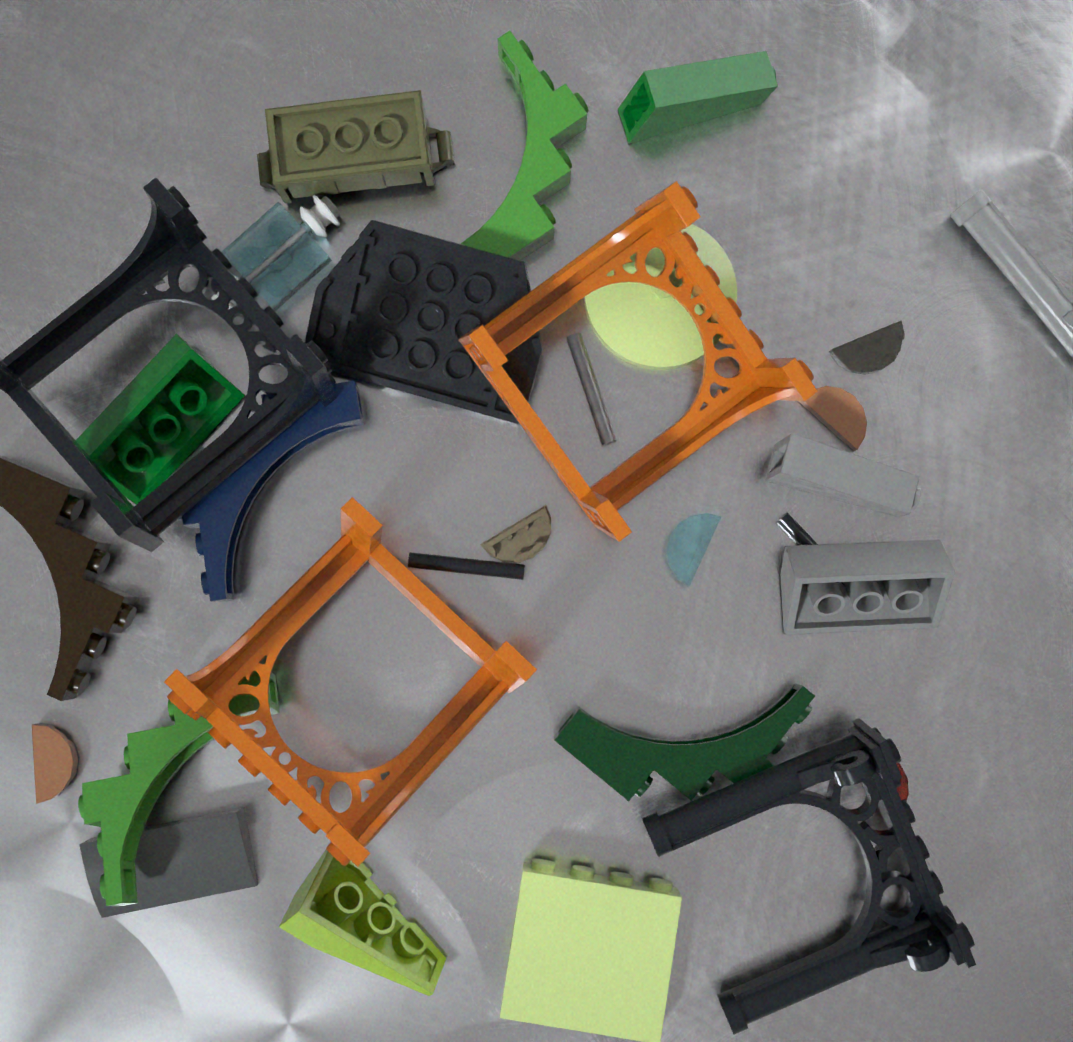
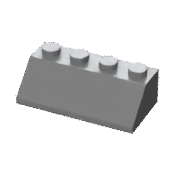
[780,539,955,635]

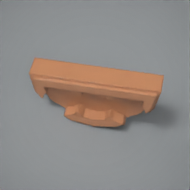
[799,386,867,451]
[32,723,78,804]

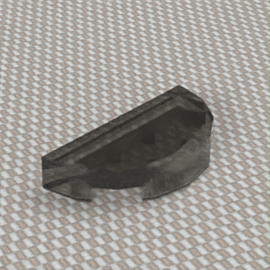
[829,320,905,375]

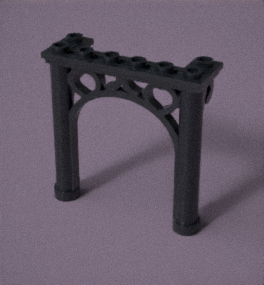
[642,718,976,1035]

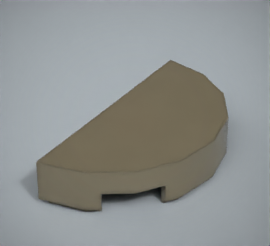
[480,505,551,563]

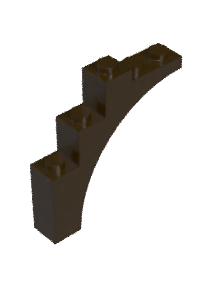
[0,456,138,701]

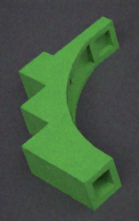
[461,30,589,261]
[78,671,280,906]

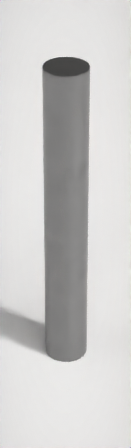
[567,333,617,446]

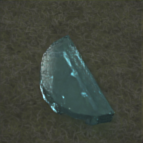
[665,513,721,587]

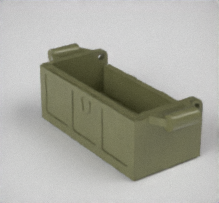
[257,90,454,203]

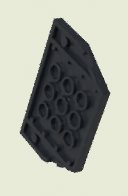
[304,220,543,424]

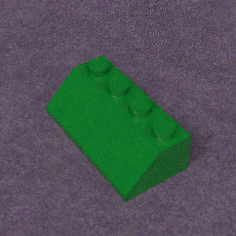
[76,333,245,505]

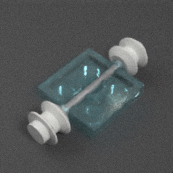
[211,195,341,311]

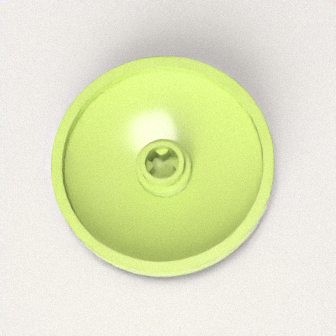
[584,224,737,370]

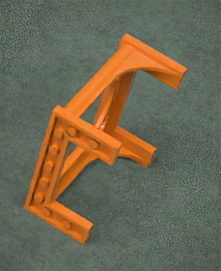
[458,181,818,542]
[164,497,537,867]

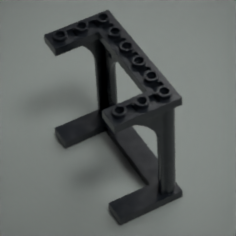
[0,178,337,552]

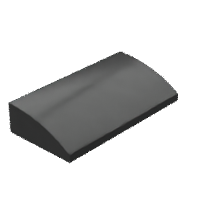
[79,807,258,918]

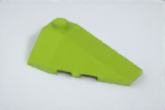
[279,850,446,996]

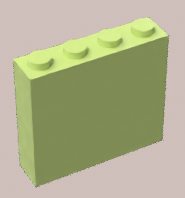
[500,859,682,1042]

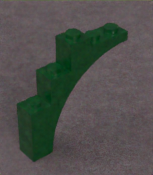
[554,683,815,801]

